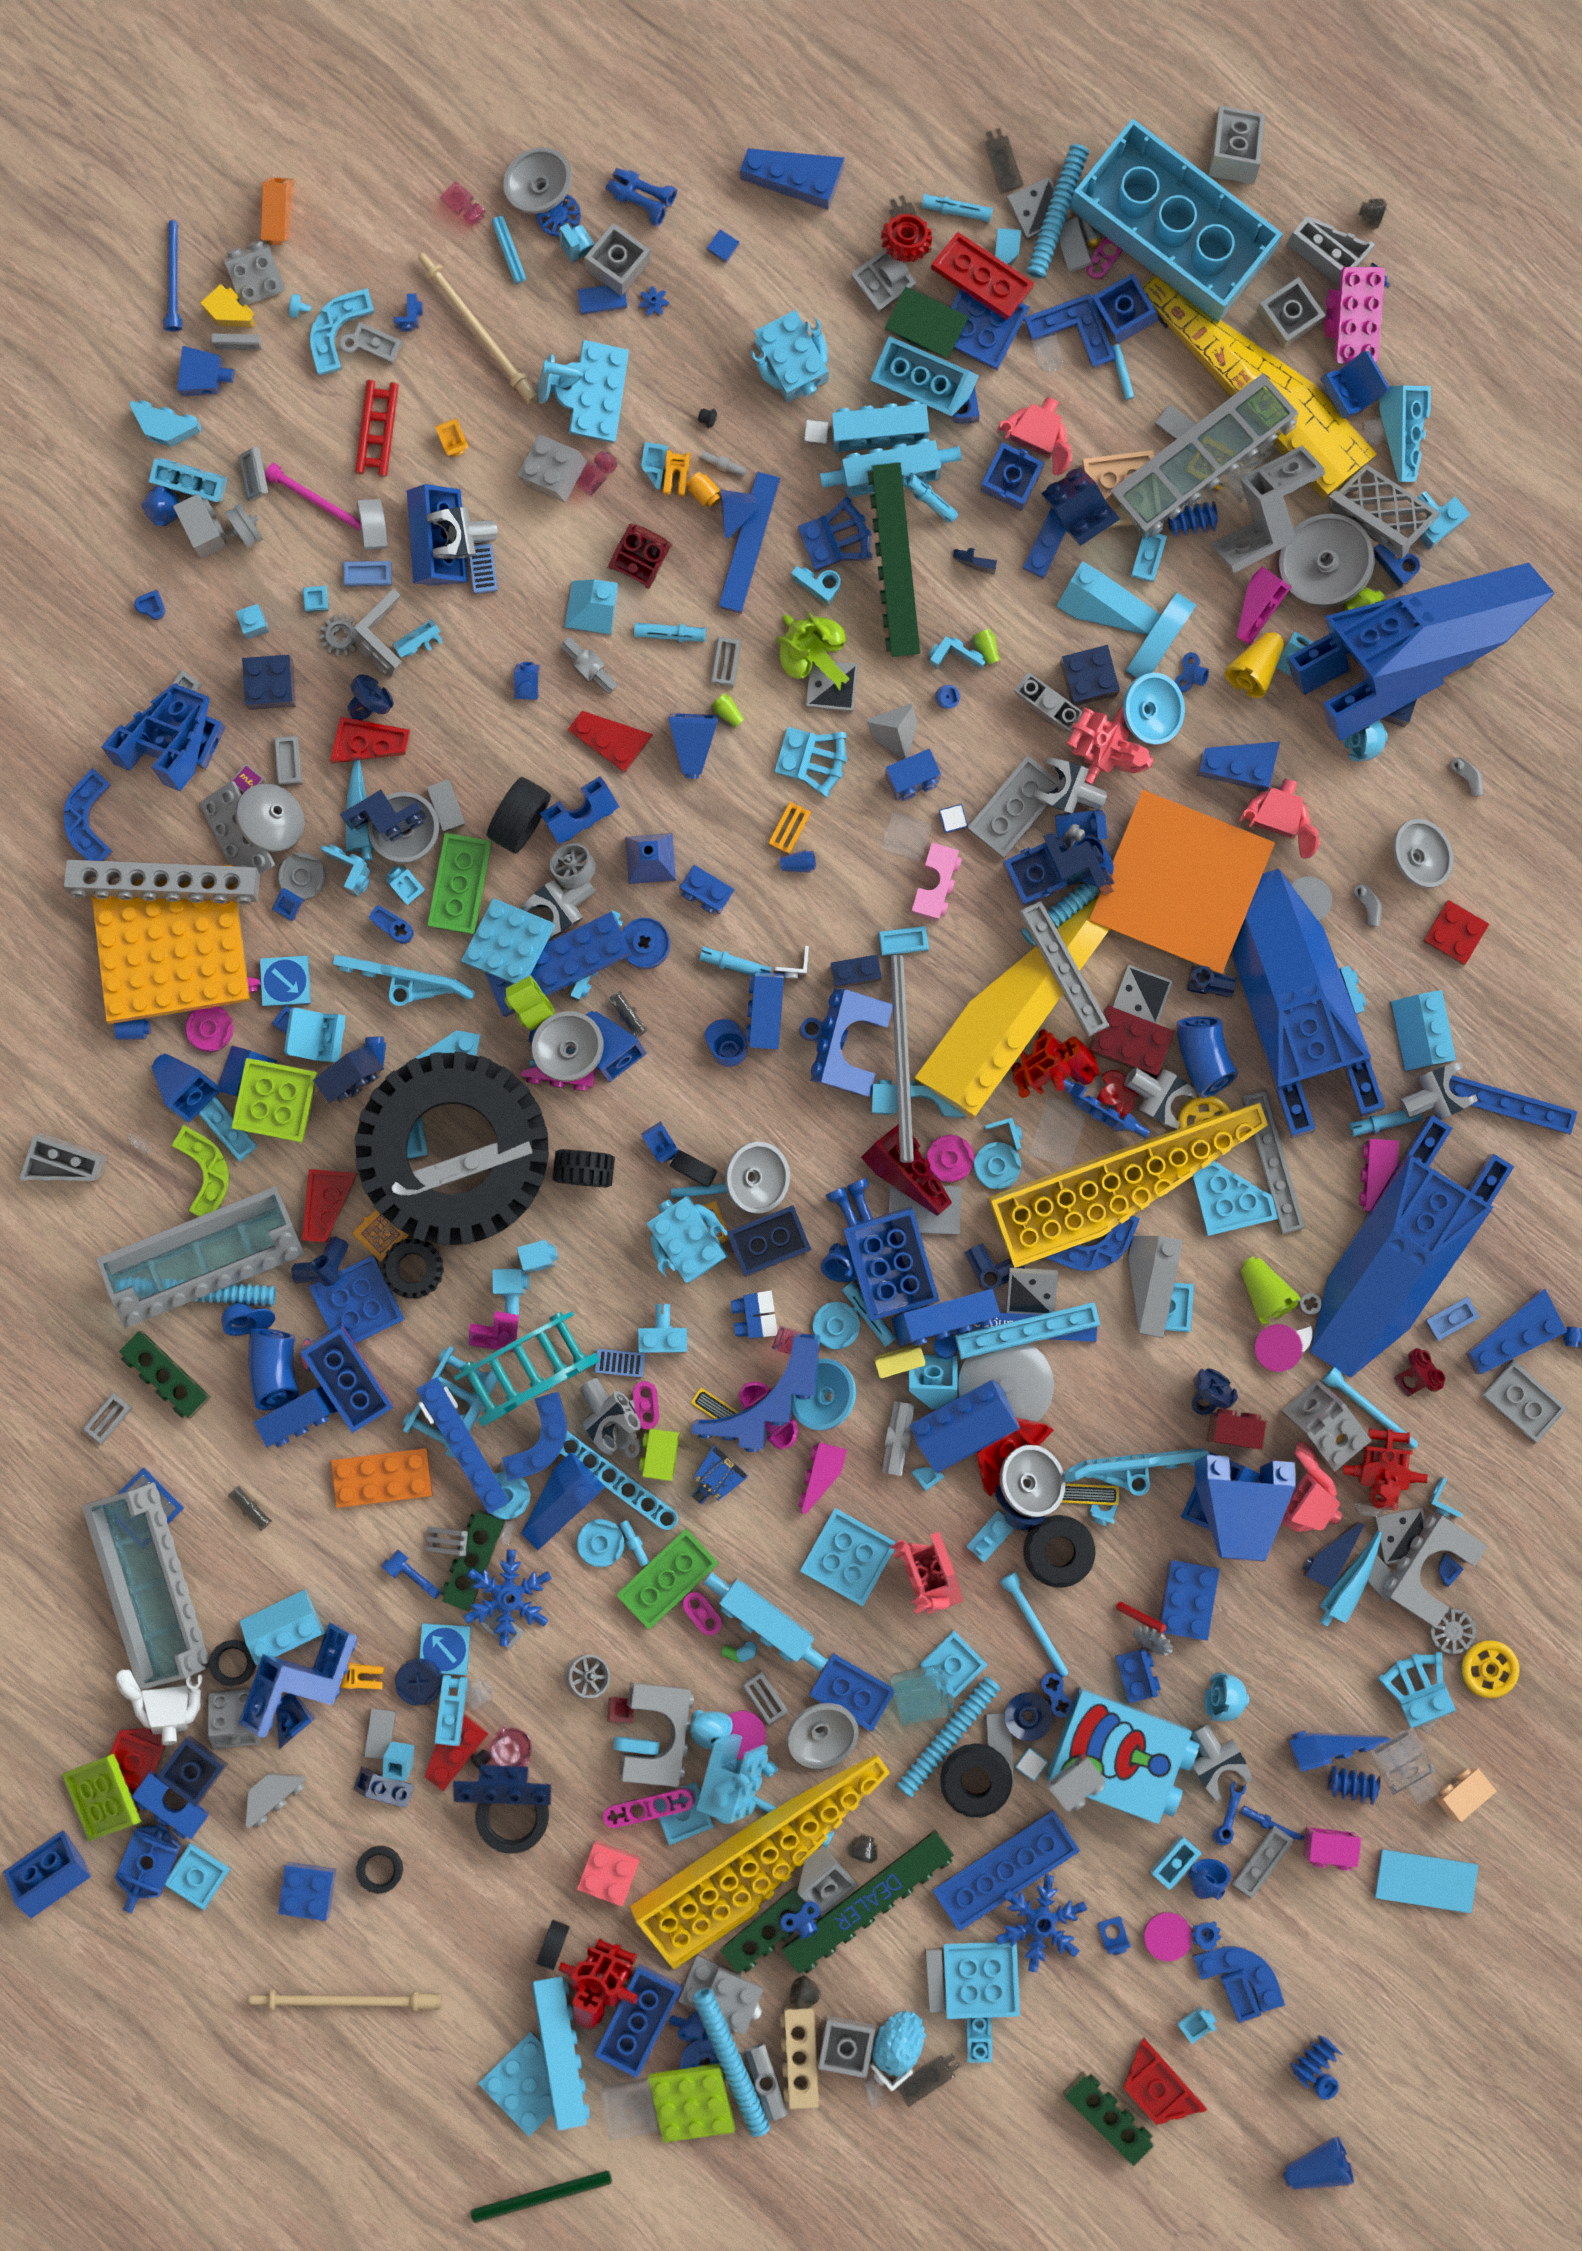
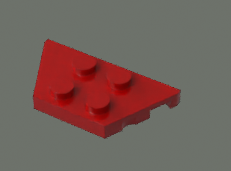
[975,1417,1054,1496]
[109,1728,166,1814]
[1123,2037,1208,2125]

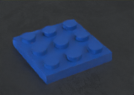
[950,289,1030,371]
[308,1255,405,1344]

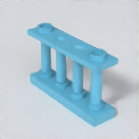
[402,1346,498,1459]

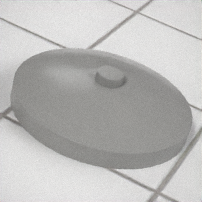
[1279,514,1375,607]
[958,1343,1054,1422]

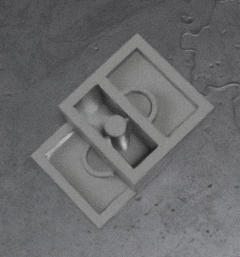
[678,1955,764,2034]

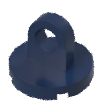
[347,674,394,720]
[1192,1368,1238,1415]

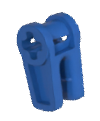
[369,905,414,944]

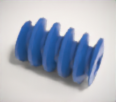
[1167,501,1218,537]
[1327,1766,1381,1805]
[1289,2035,1343,2089]

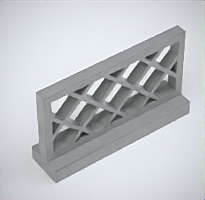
[1329,464,1440,559]

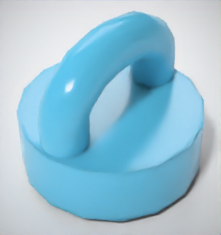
[289,294,311,318]

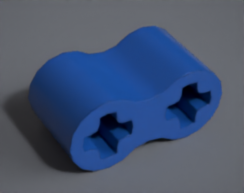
[1040,1672,1073,1718]

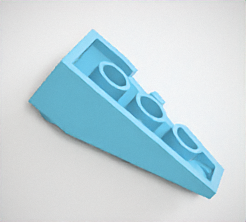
[1379,385,1431,482]
[1056,561,1161,636]

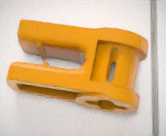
[663,450,691,497]
[340,1662,384,1689]

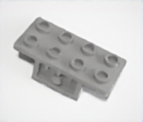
[200,781,275,875]

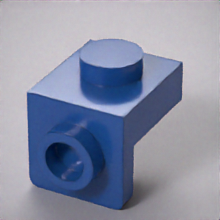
[394,293,423,332]
[514,661,540,700]
[641,1121,678,1163]

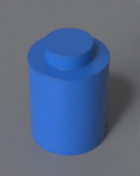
[114,1018,151,1040]

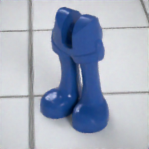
[605,168,677,227]
[826,1178,873,1227]

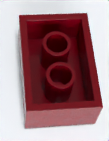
[1090,1005,1175,1078]
[1206,1409,1267,1450]

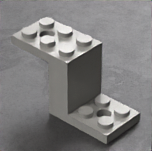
[1212,445,1325,573]

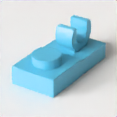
[392,619,442,658]
[966,1510,1014,1562]

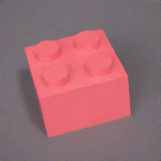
[577,1840,640,1906]

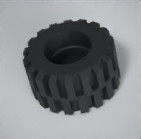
[552,1149,615,1188]
[381,1238,444,1299]

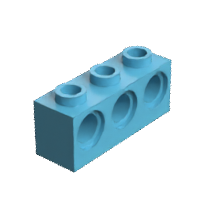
[149,458,228,502]
[517,1240,559,1273]

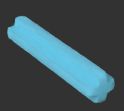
[492,216,526,284]

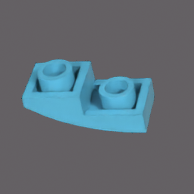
[967,2018,992,2063]

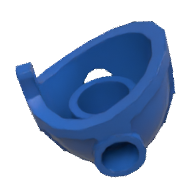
[142,486,180,526]
[821,1243,857,1282]
[1187,1859,1231,1900]

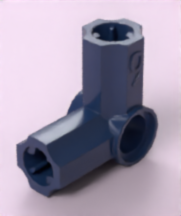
[1186,965,1237,998]
[291,1236,349,1287]
[964,1243,1025,1291]

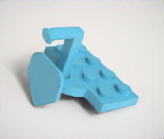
[537,340,629,443]

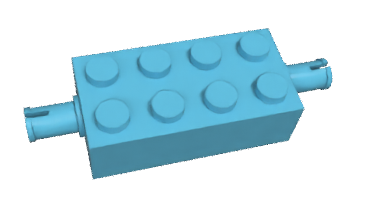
[820,439,962,498]
[703,1572,828,1672]

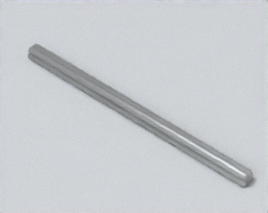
[890,955,914,1163]

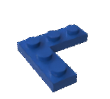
[1024,294,1115,369]

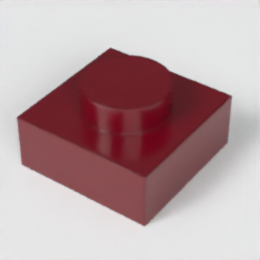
[607,1697,634,1724]

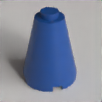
[1283,2137,1354,2190]

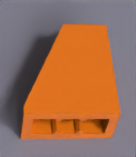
[261,177,294,245]

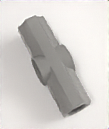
[882,1401,914,1476]
[745,2043,788,2121]

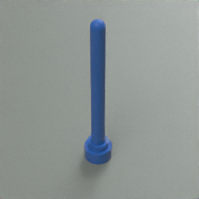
[163,220,182,332]

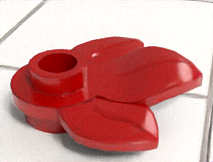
[1097,1070,1139,1117]

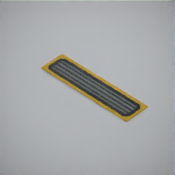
[691,1387,739,1419]
[1061,1484,1119,1505]

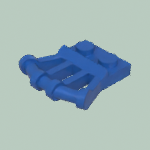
[798,496,873,571]

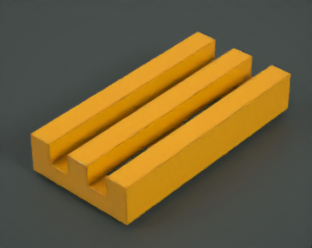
[769,801,811,855]

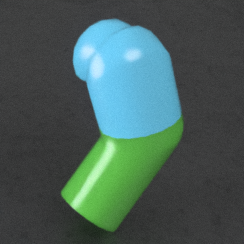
[721,1641,757,1663]

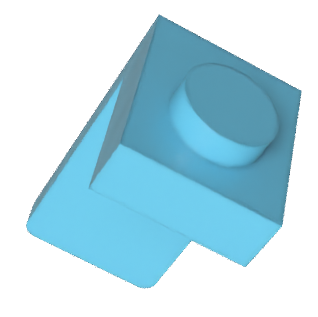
[929,636,985,670]

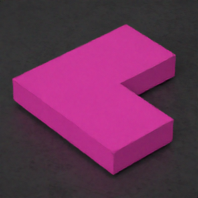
[468,1311,519,1352]

